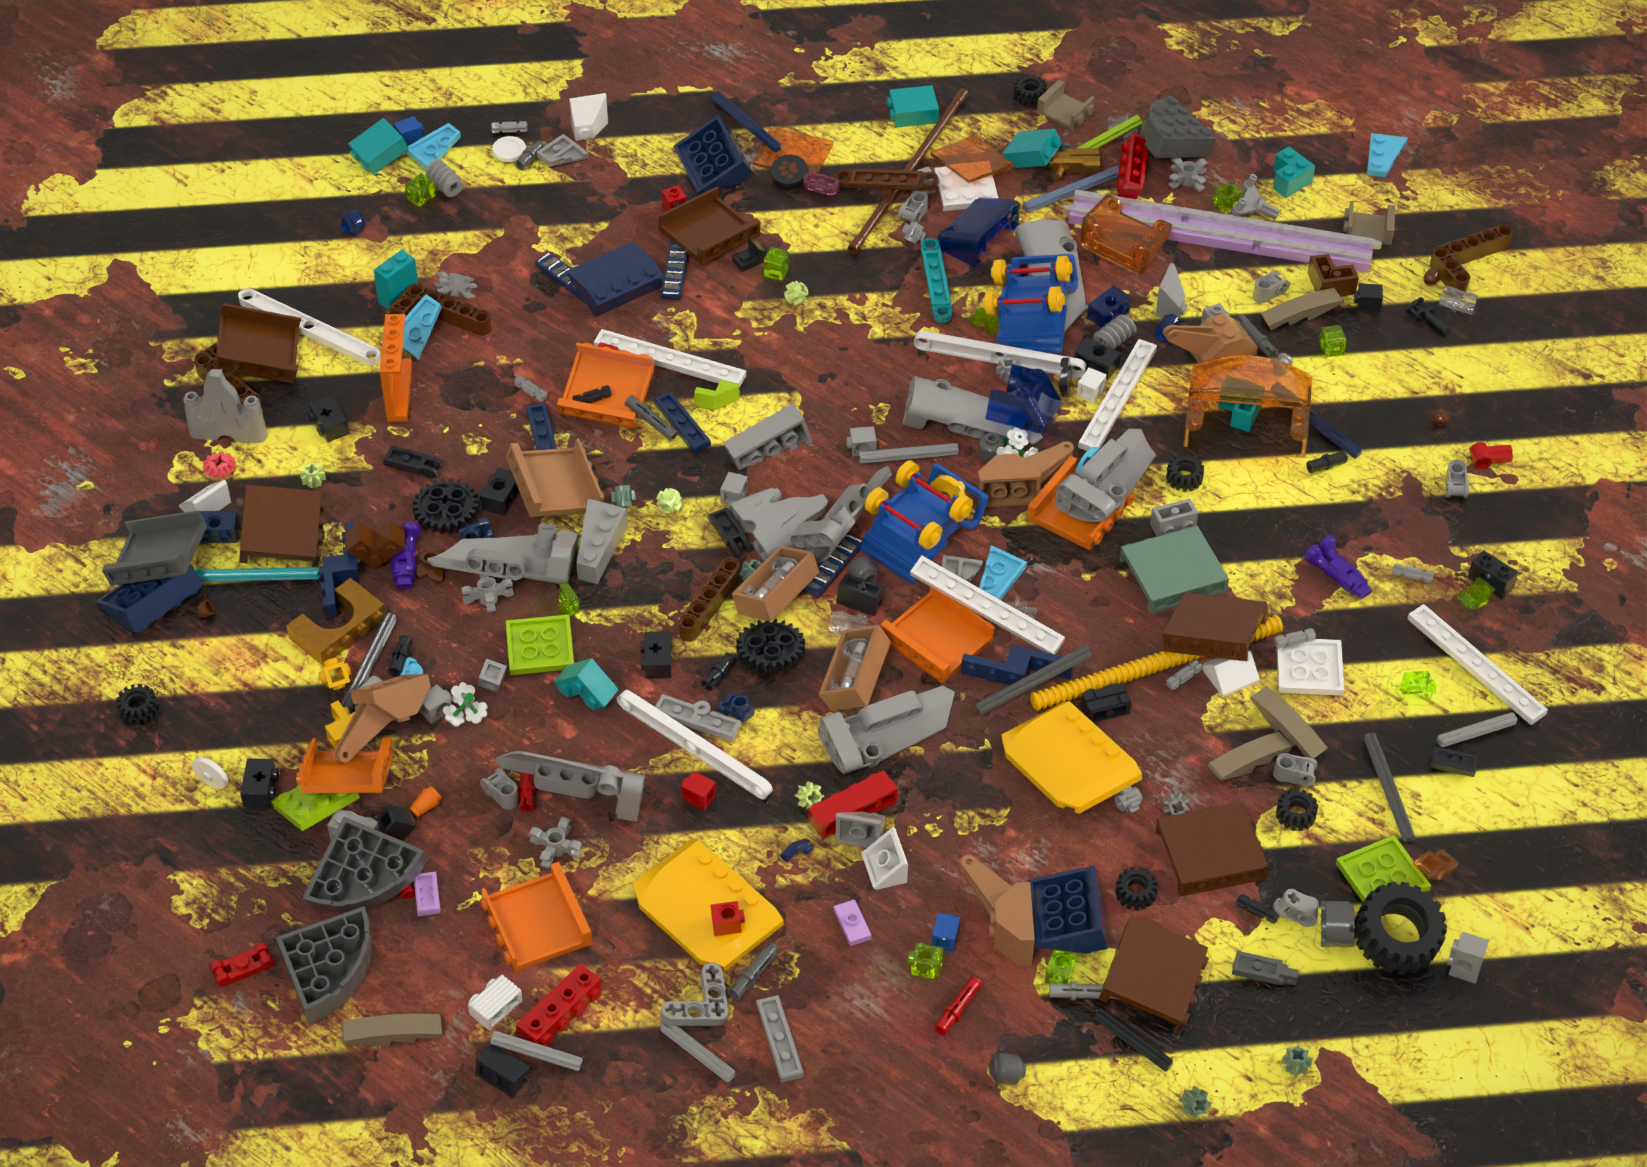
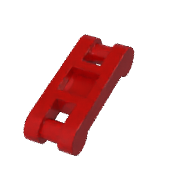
[210,943,275,987]

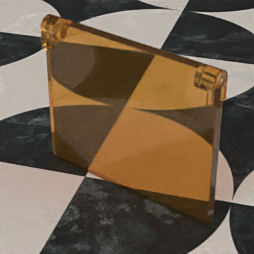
[752,126,834,180]
[930,135,1014,183]

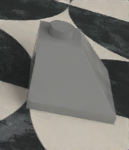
[1156,263,1187,322]
[836,812,885,848]

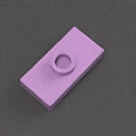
[414,871,441,916]
[833,899,872,946]

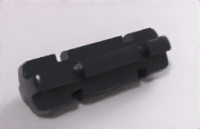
[572,385,612,403]
[1236,894,1280,924]

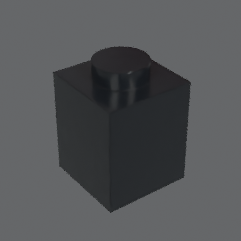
[1353,283,1383,312]
[376,805,416,840]

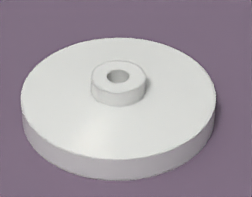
[492,136,526,162]
[192,757,228,789]

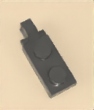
[1232,951,1299,985]

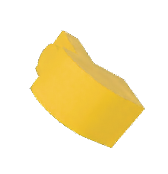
[325,701,355,750]

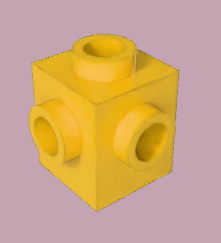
[318,657,351,690]

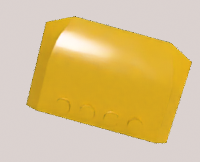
[1001,701,1142,814]
[632,838,784,972]

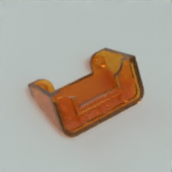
[1081,194,1172,274]

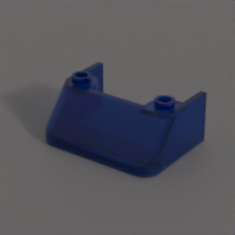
[985,364,1063,433]

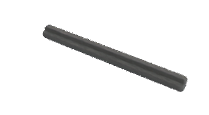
[341,612,397,713]
[975,646,1092,714]
[1364,732,1415,842]

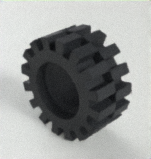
[1014,74,1047,107]
[1166,454,1204,492]
[116,684,158,725]
[1276,788,1318,831]
[1115,866,1158,911]

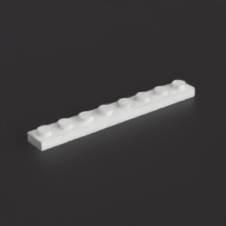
[594,329,746,388]
[1078,339,1157,451]
[910,556,1065,655]
[1408,604,1548,725]

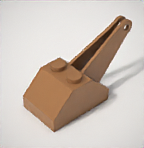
[1163,313,1258,372]
[977,441,1074,507]
[333,674,431,763]
[961,855,1035,966]

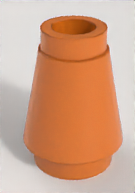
[408,786,442,818]

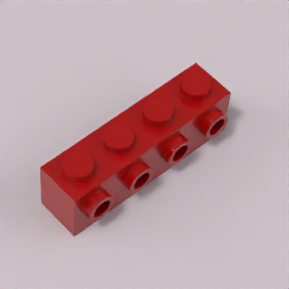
[1116,132,1148,199]
[808,770,898,840]
[516,963,602,1046]

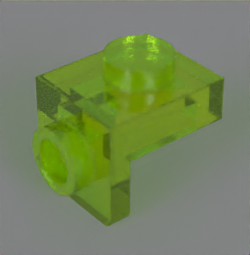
[969,308,999,335]
[1457,578,1494,610]

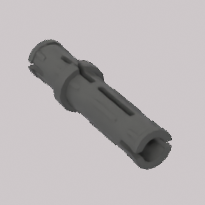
[1235,314,1278,359]
[624,395,678,441]
[728,942,779,1000]

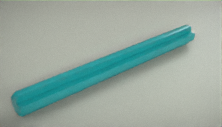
[195,567,320,582]

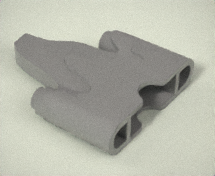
[184,369,268,443]
[727,488,828,561]

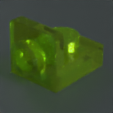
[558,581,580,616]
[1400,671,1436,700]

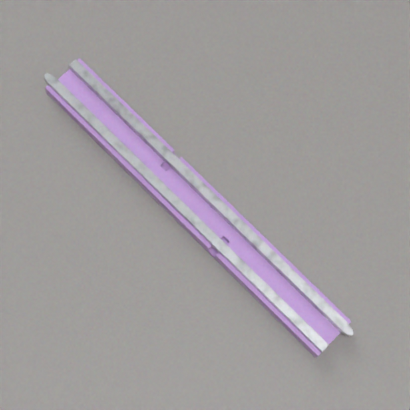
[1063,190,1382,273]

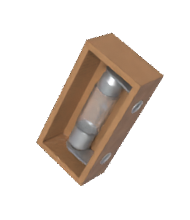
[732,545,819,621]
[819,625,891,711]

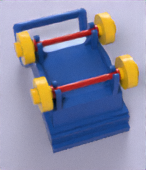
[983,254,1078,356]
[860,460,988,585]

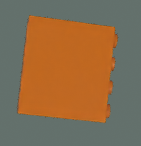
[380,314,412,422]
[557,343,655,429]
[1027,456,1135,551]
[880,587,995,684]
[296,738,393,793]
[480,862,592,972]

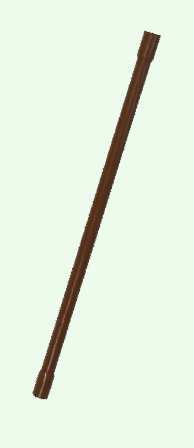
[847,88,969,254]

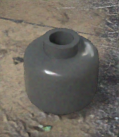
[978,433,1005,463]
[848,556,878,583]
[989,1053,1026,1085]

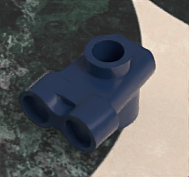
[459,517,494,539]
[717,693,755,722]

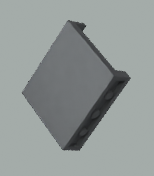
[102,510,207,586]

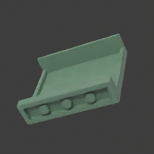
[1120,526,1229,614]

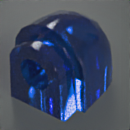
[341,210,366,235]
[1156,314,1180,342]

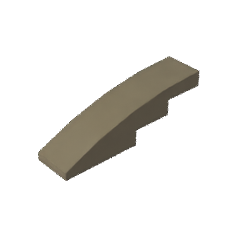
[1261,288,1343,330]
[1250,686,1328,759]
[1208,732,1292,781]
[341,1013,442,1047]

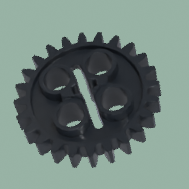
[412,478,480,534]
[736,619,805,674]

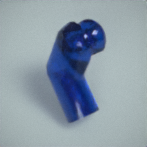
[780,838,814,862]

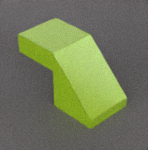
[694,380,740,410]

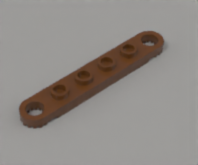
[834,168,940,191]

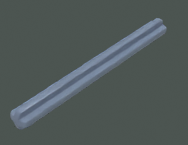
[1024,166,1119,212]

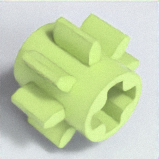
[784,281,808,306]
[300,463,326,488]
[656,488,682,514]
[795,781,824,809]

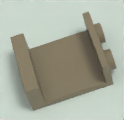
[1037,80,1095,130]
[1343,201,1395,245]

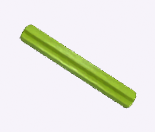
[1077,115,1142,148]

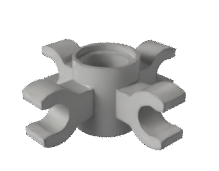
[1168,157,1208,192]
[434,272,477,298]
[461,574,514,612]
[529,817,582,869]

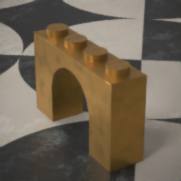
[286,578,386,665]

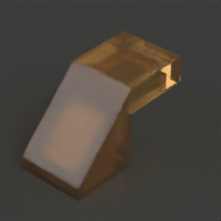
[1413,849,1459,880]

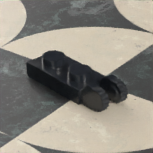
[383,446,443,478]
[708,507,752,557]

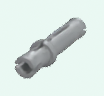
[1049,982,1119,1000]

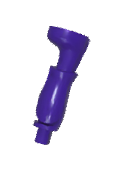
[391,521,421,589]
[1304,535,1373,599]

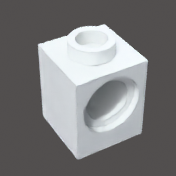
[1077,368,1106,403]

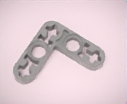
[660,962,728,1026]

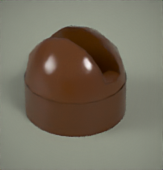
[1423,269,1440,286]
[1433,409,1450,427]
[196,599,215,618]

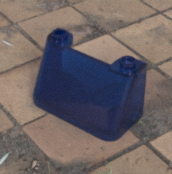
[937,197,1020,268]

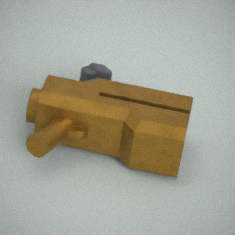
[1048,142,1100,180]

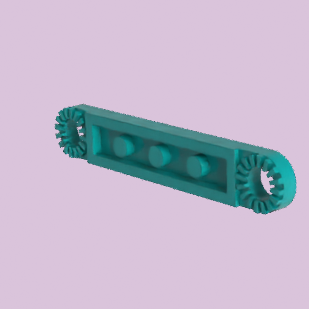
[920,237,952,323]

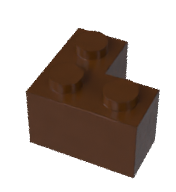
[1307,254,1359,296]
[345,521,405,569]

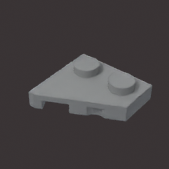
[537,134,588,167]
[941,555,983,582]

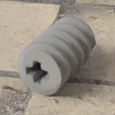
[425,159,463,197]
[1093,315,1137,349]

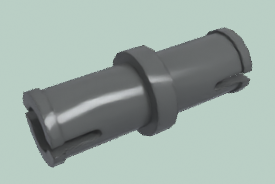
[515,140,544,170]

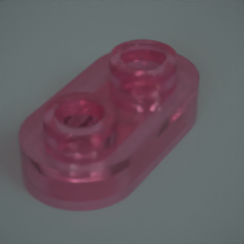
[803,172,839,195]

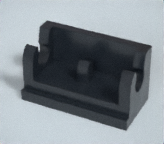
[836,574,885,616]
[475,1045,530,1098]

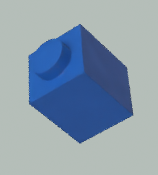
[394,116,424,146]
[931,913,960,953]

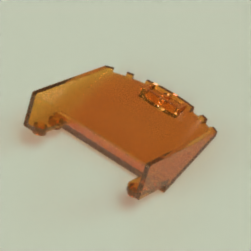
[1184,355,1312,458]

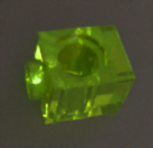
[404,173,436,207]
[1212,181,1244,213]
[764,247,789,280]
[1319,325,1347,357]
[908,943,944,980]
[1045,950,1077,984]

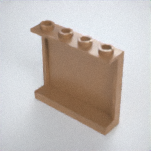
[506,439,604,517]

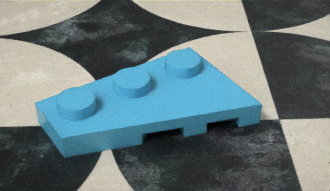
[406,123,461,169]
[1367,133,1408,177]
[403,294,442,360]
[979,545,1027,600]

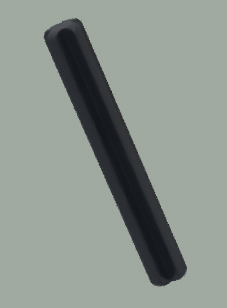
[1095,1008,1173,1071]

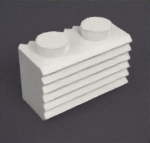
[468,975,523,1030]

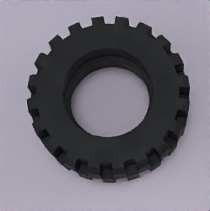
[1354,882,1447,975]

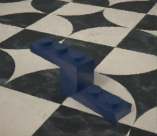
[319,522,360,618]
[961,644,1074,685]

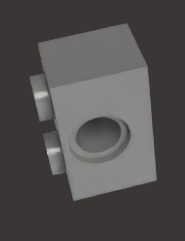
[1447,931,1489,984]

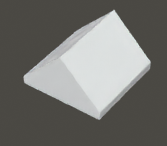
[179,480,231,512]
[1201,651,1260,697]
[861,827,908,890]

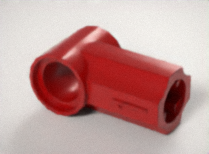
[1469,442,1513,469]

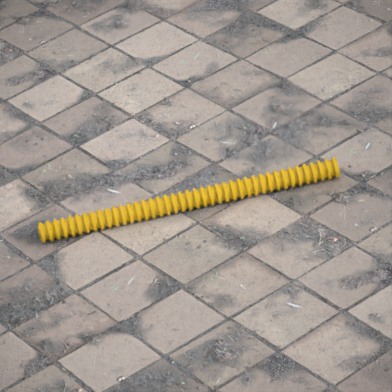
[1030,615,1283,711]

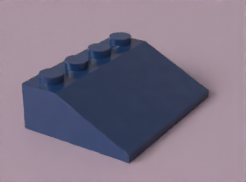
[674,115,754,195]
[566,242,664,317]
[96,565,203,633]
[1028,865,1108,954]

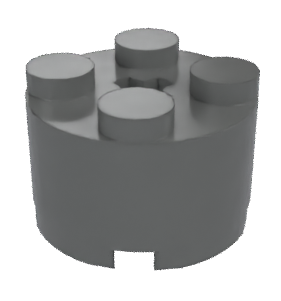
[1321,901,1354,947]

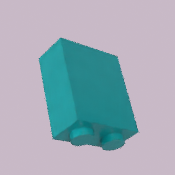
[886,85,939,128]
[348,118,409,175]
[1002,128,1062,169]
[373,249,419,309]

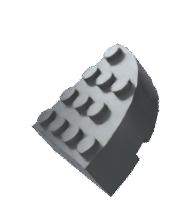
[1140,96,1216,158]
[303,817,430,912]
[276,906,372,1025]

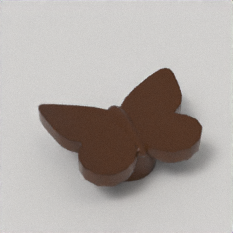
[415,550,446,583]

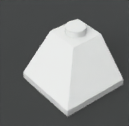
[569,93,608,141]

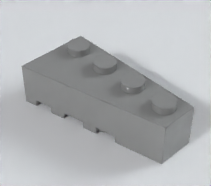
[723,403,813,470]
[577,499,628,584]

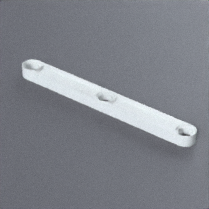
[238,288,381,366]
[913,331,1086,378]
[617,690,773,799]

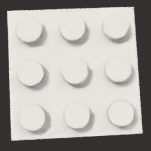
[934,163,999,211]
[1276,639,1344,696]

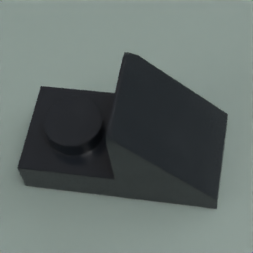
[732,238,774,272]

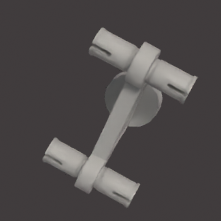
[1232,174,1280,218]

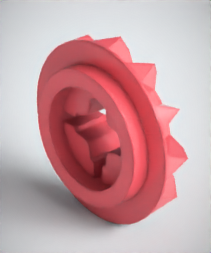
[203,451,236,478]

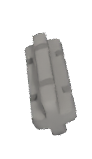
[491,121,528,133]
[514,375,548,402]
[1392,564,1434,583]
[1274,628,1316,649]
[1166,660,1202,690]

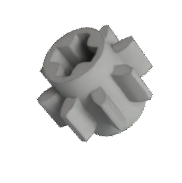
[902,221,926,244]
[996,358,1021,382]
[1115,786,1142,813]
[1162,791,1190,816]

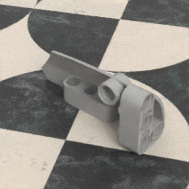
[1015,220,1087,333]
[902,375,1043,445]
[1055,429,1156,522]
[790,466,892,563]
[427,524,579,586]
[818,686,955,774]
[495,751,645,822]

